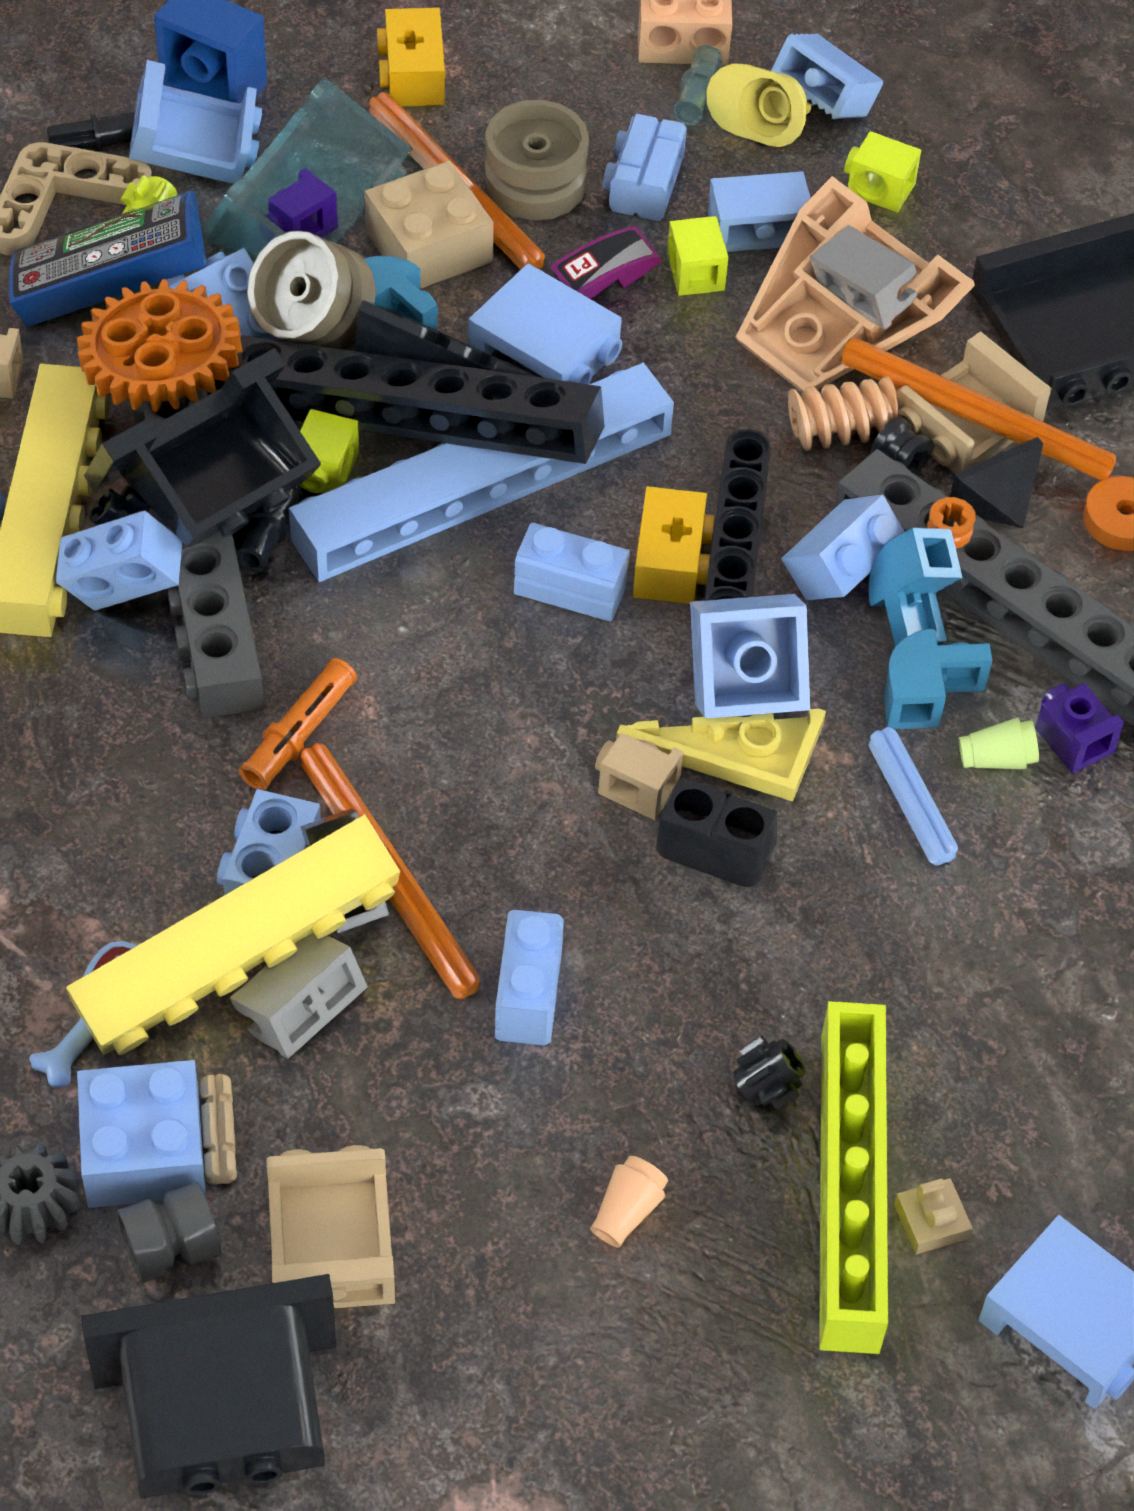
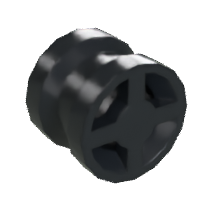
[871,417,934,475]

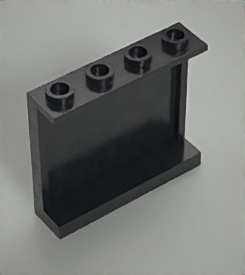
[970,213,1134,412]

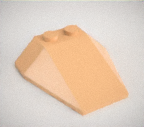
[736,176,975,392]

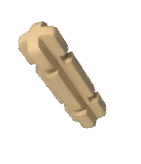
[200,1074,237,1185]

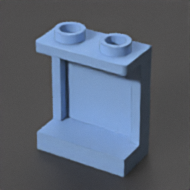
[129,60,262,185]
[468,263,622,384]
[978,1215,1134,1410]

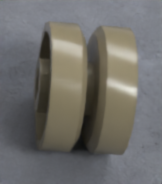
[484,100,589,221]
[247,231,376,349]

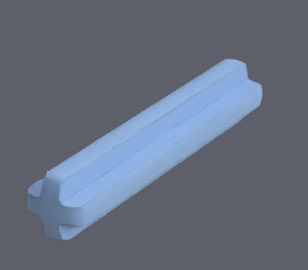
[869,727,958,866]

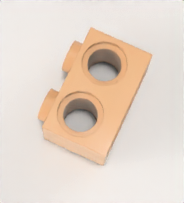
[638,0,732,65]

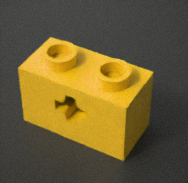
[377,8,445,106]
[633,486,715,604]

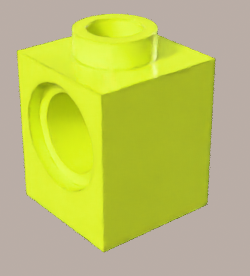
[844,131,922,213]
[667,216,729,296]
[299,409,359,493]

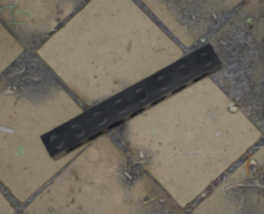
[207,335,605,464]

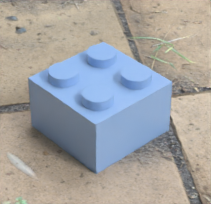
[690,594,810,718]
[77,1060,206,1208]

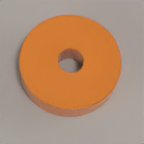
[1083,476,1134,551]

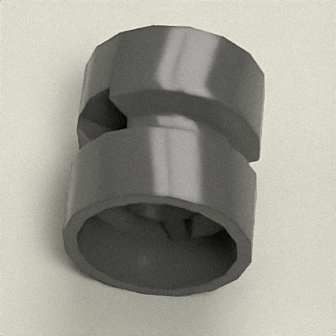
[117,1182,222,1284]

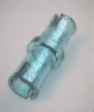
[674,45,723,126]

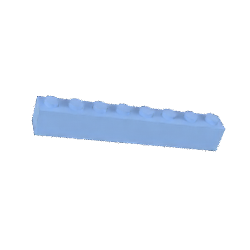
[289,362,674,582]

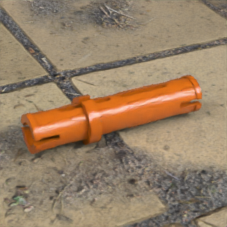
[239,658,357,791]

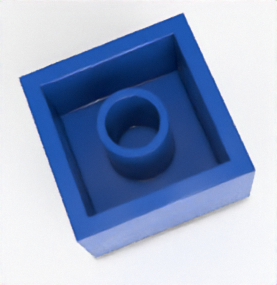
[154,0,267,103]

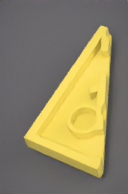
[616,709,826,802]

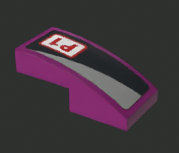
[550,226,662,299]

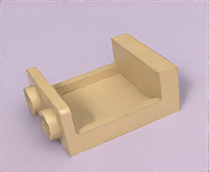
[896,331,1051,473]
[266,1145,395,1308]

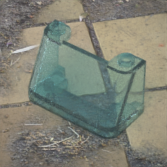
[201,76,412,261]

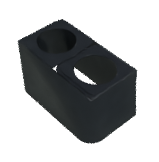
[656,776,777,887]

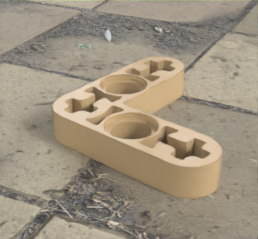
[0,142,152,255]

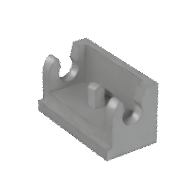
[810,225,917,330]
[230,933,368,1059]

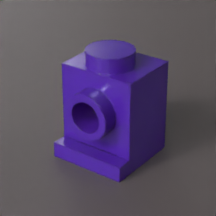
[261,168,338,239]
[1035,683,1124,773]

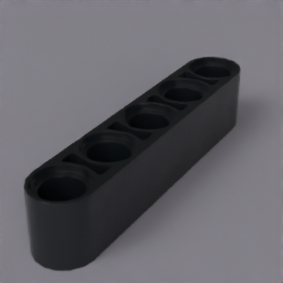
[704,429,771,601]

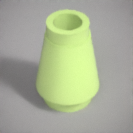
[958,717,1039,769]

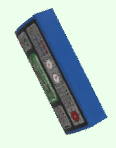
[9,190,207,328]

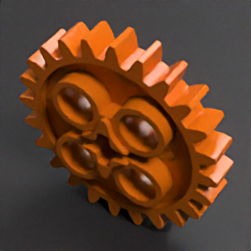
[77,279,242,412]

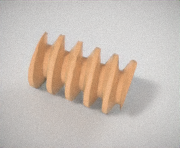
[788,377,898,451]

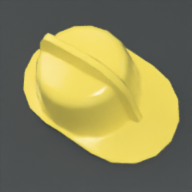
[706,63,812,147]

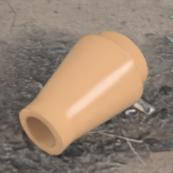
[590,1156,668,1248]

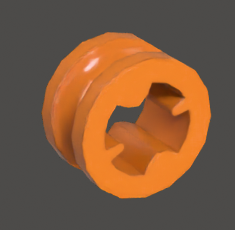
[927,497,976,549]

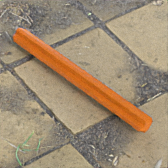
[369,92,545,270]
[841,337,1117,480]
[300,743,481,1000]

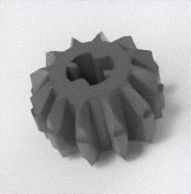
[0,1141,80,1246]

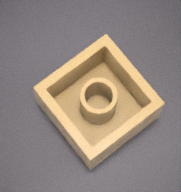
[364,160,494,289]

